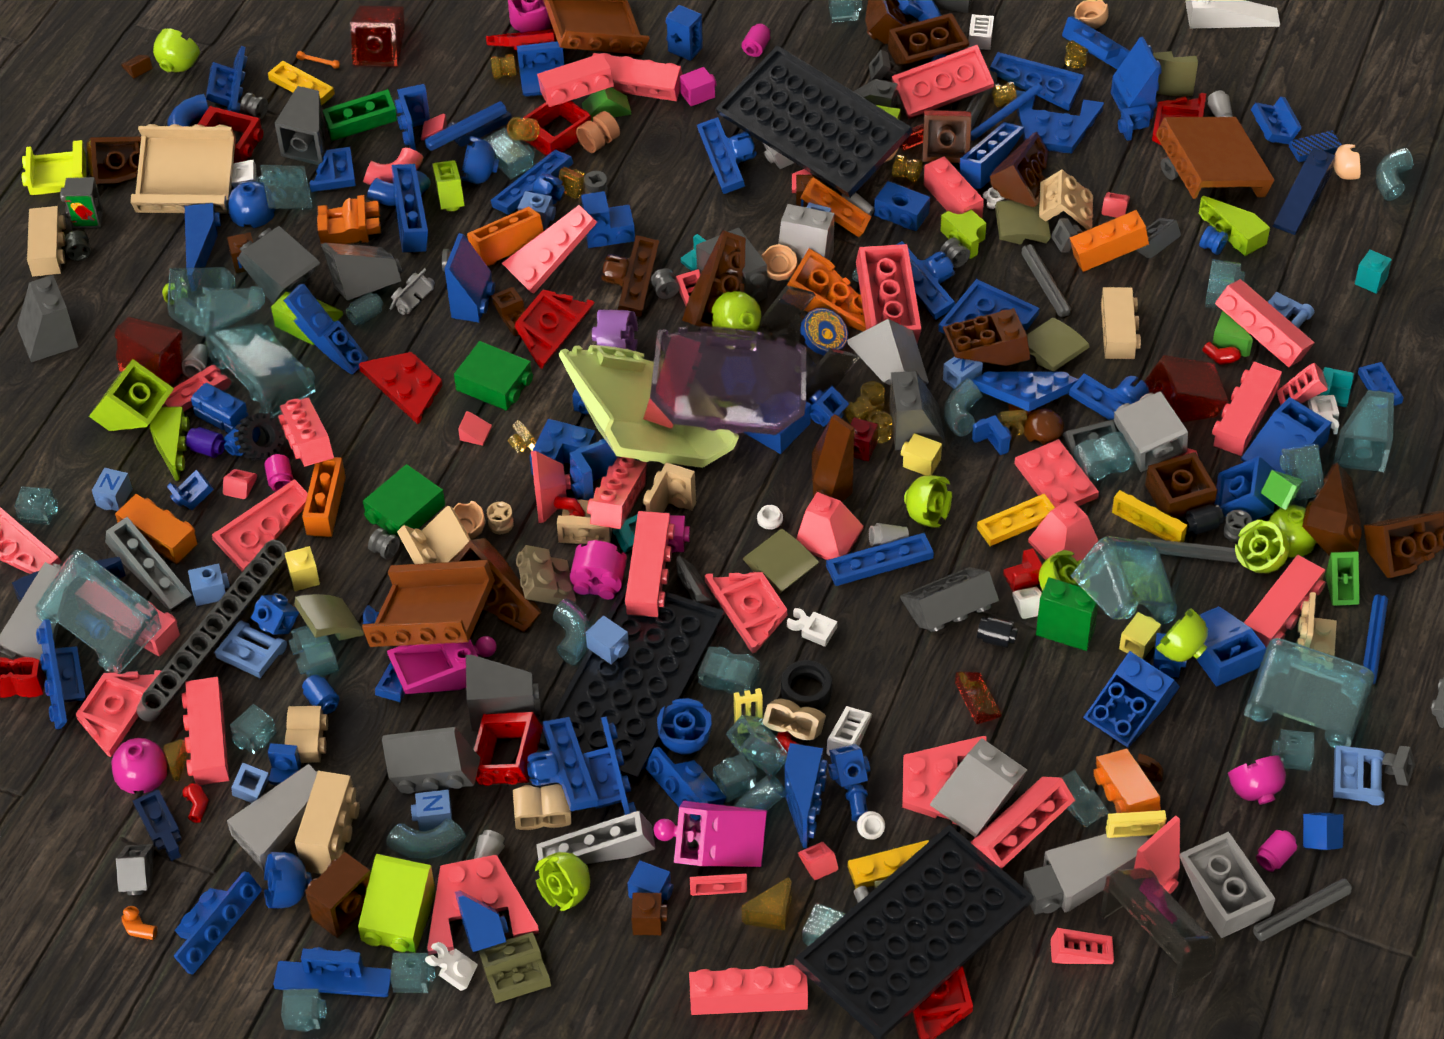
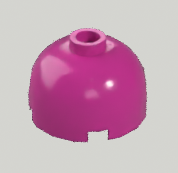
[111,738,168,794]
[1228,755,1286,805]

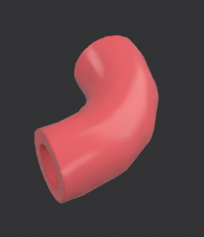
[363,148,424,185]

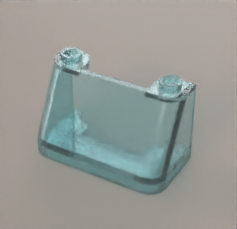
[168,267,265,336]
[205,323,315,418]
[1071,536,1177,625]
[35,549,162,674]
[1244,638,1374,748]

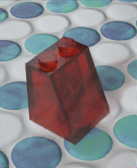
[350,6,405,67]
[115,317,183,386]
[1144,355,1228,422]

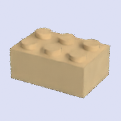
[295,771,360,874]

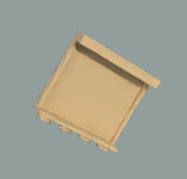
[130,124,236,214]

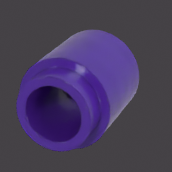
[186,427,225,458]

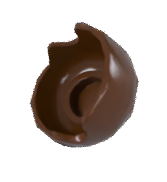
[1023,408,1064,446]

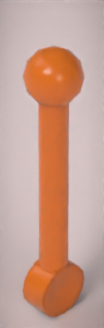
[296,51,340,69]

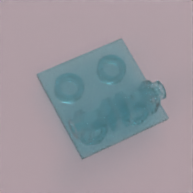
[257,165,313,209]

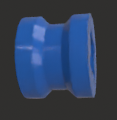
[1199,226,1228,255]

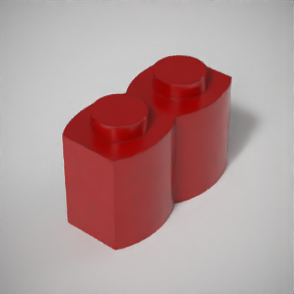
[0,657,46,698]

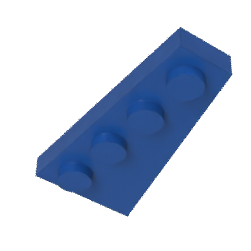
[990,52,1084,111]

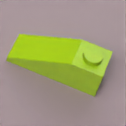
[432,160,464,211]

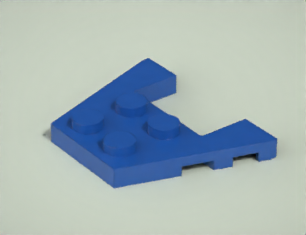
[1014,90,1104,154]

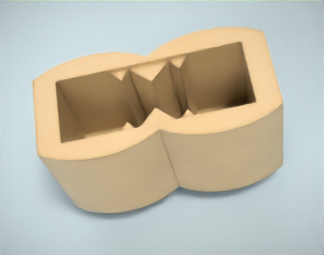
[762,699,826,740]
[285,706,328,763]
[513,783,571,830]

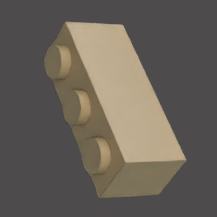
[27,206,66,277]
[1101,287,1141,359]

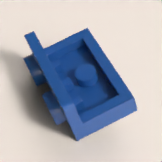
[1251,97,1301,144]

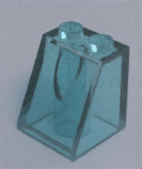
[1333,390,1394,472]

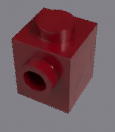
[851,417,878,462]

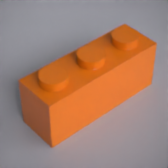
[467,207,544,266]
[1070,210,1149,272]
[302,457,346,537]
[115,494,197,564]
[1094,749,1161,813]

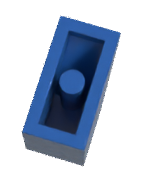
[455,891,509,952]

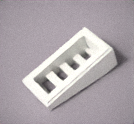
[968,14,994,50]
[827,706,872,756]

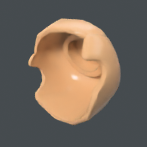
[1074,0,1109,29]
[1333,144,1361,180]
[762,244,797,281]
[453,501,485,540]

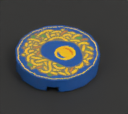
[800,308,848,356]

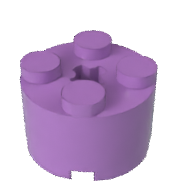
[592,309,638,351]

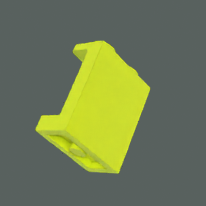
[22,140,87,195]

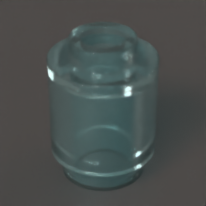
[346,292,383,325]

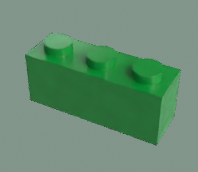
[322,89,397,141]

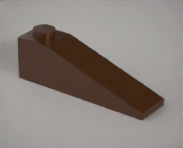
[865,0,913,44]
[990,132,1048,207]
[86,136,141,184]
[682,230,746,332]
[812,414,854,502]
[1302,463,1362,556]
[1364,510,1444,578]
[453,538,542,632]

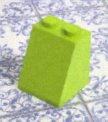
[89,359,174,431]
[358,854,436,953]

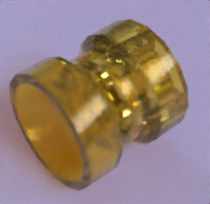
[490,54,516,79]
[507,117,540,141]
[892,154,922,183]

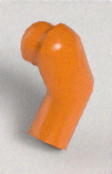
[122,906,158,940]

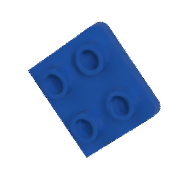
[517,41,564,97]
[395,84,430,151]
[569,439,618,500]

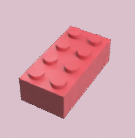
[856,244,921,343]

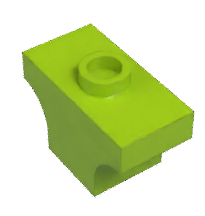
[941,209,986,259]

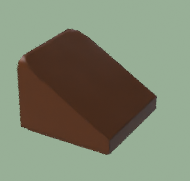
[121,54,153,79]

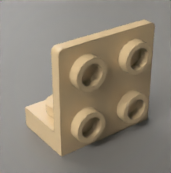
[1039,170,1093,230]
[643,462,696,513]
[557,500,612,544]
[397,506,471,564]
[1296,592,1337,670]

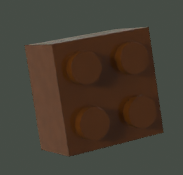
[922,110,972,163]
[1145,452,1217,519]
[305,852,371,938]

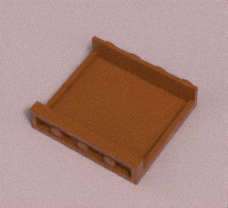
[543,0,650,55]
[1156,117,1274,199]
[362,560,495,647]

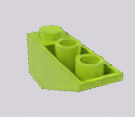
[1199,196,1270,256]
[150,407,190,481]

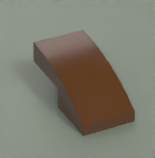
[491,287,526,336]

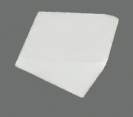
[1012,587,1042,619]

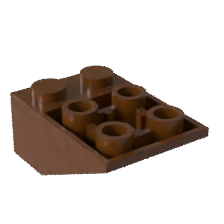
[943,308,1030,366]

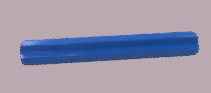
[425,101,507,151]
[1361,594,1388,685]

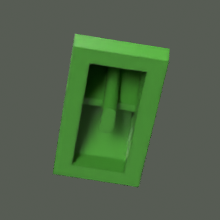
[582,87,631,121]
[1212,310,1253,357]
[1261,470,1303,510]
[1325,551,1359,606]

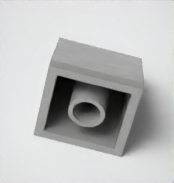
[778,204,834,281]
[847,319,929,385]
[1114,391,1188,472]

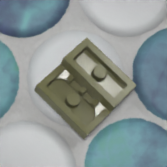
[1153,51,1198,96]
[995,200,1051,245]
[1027,318,1090,372]
[743,529,819,595]
[294,594,364,641]
[478,932,551,1003]

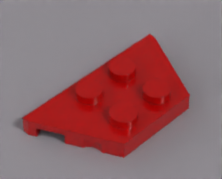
[486,29,557,50]
[1152,93,1206,145]
[514,290,595,369]
[359,352,443,424]
[913,966,973,1039]

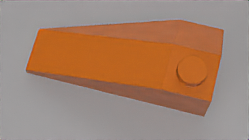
[780,248,866,332]

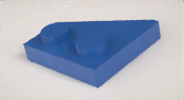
[309,147,356,192]

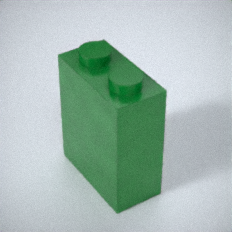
[454,341,533,411]
[363,464,445,542]
[1036,577,1100,651]

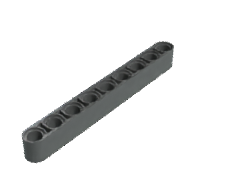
[136,540,287,722]

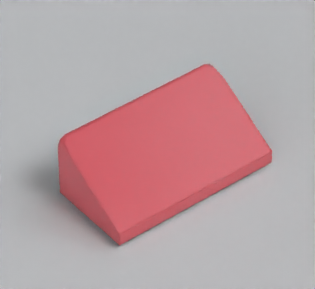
[690,874,747,896]

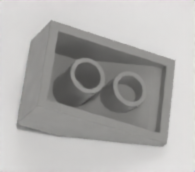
[930,738,1027,838]
[1179,832,1275,938]

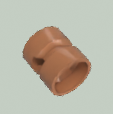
[576,111,620,153]

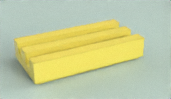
[734,688,763,732]
[1106,810,1166,838]

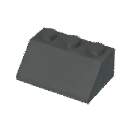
[900,567,999,632]
[382,727,481,794]

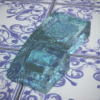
[1061,770,1109,827]

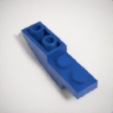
[283,284,368,374]

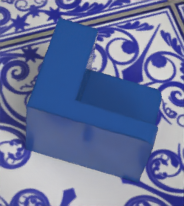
[1303,812,1343,850]

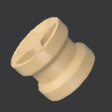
[487,502,514,534]

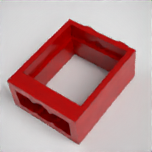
[519,100,592,156]
[197,106,264,163]
[474,712,542,786]

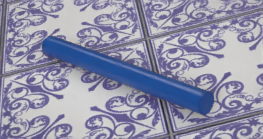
[970,83,1043,141]

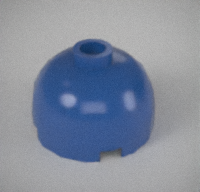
[460,136,499,184]
[228,181,276,228]
[657,698,712,754]
[264,852,311,908]

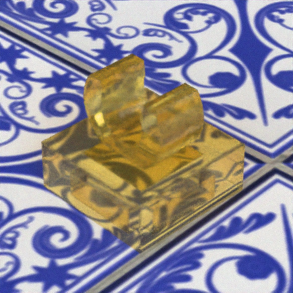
[559,167,584,199]
[998,410,1027,435]
[507,420,537,454]

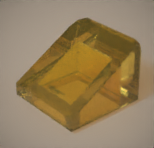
[163,739,188,781]

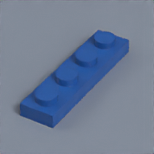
[826,533,934,586]

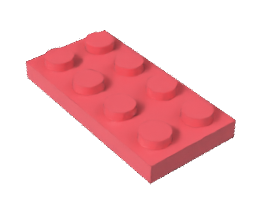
[892,45,994,119]

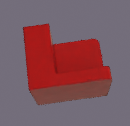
[1003,548,1042,592]

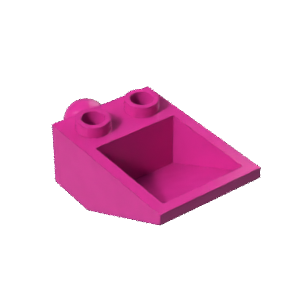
[387,636,497,694]
[653,801,767,867]

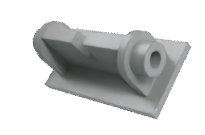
[389,268,435,315]

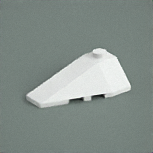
[1185,0,1280,29]

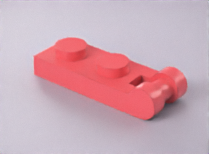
[162,365,231,411]

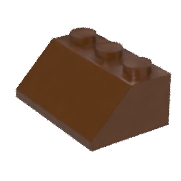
[888,13,969,64]

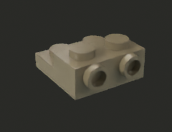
[516,545,576,607]

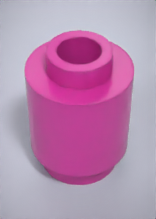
[742,24,770,57]
[264,454,293,492]
[1256,830,1297,872]

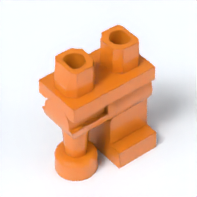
[317,195,381,247]

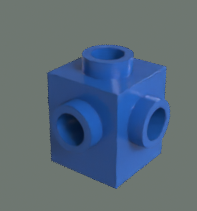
[809,386,849,427]
[251,593,299,635]
[828,744,870,789]

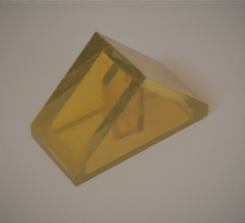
[742,877,792,930]

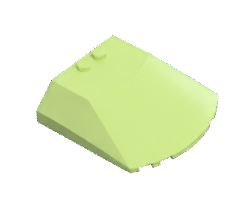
[559,345,739,468]

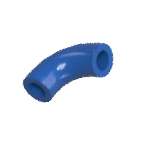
[167,94,208,127]
[367,171,431,206]

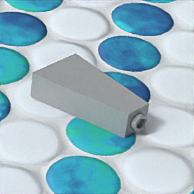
[0,562,70,674]
[227,764,320,871]
[1043,834,1151,913]

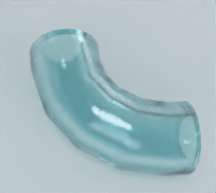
[1376,147,1413,201]
[944,378,982,436]
[553,598,591,665]
[734,774,786,811]
[386,818,466,859]

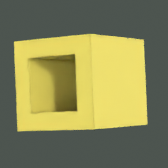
[901,433,942,476]
[285,546,320,591]
[1119,612,1161,660]

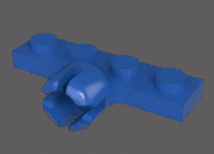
[697,117,756,194]
[491,149,573,215]
[896,241,955,320]
[1069,373,1149,420]
[527,717,598,811]

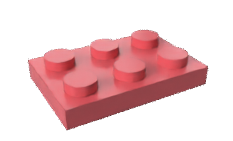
[1015,439,1099,508]

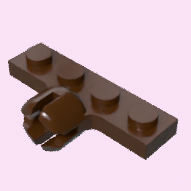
[601,235,659,317]

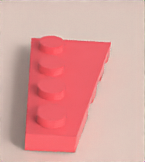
[502,205,597,294]
[212,479,308,572]
[0,507,62,574]

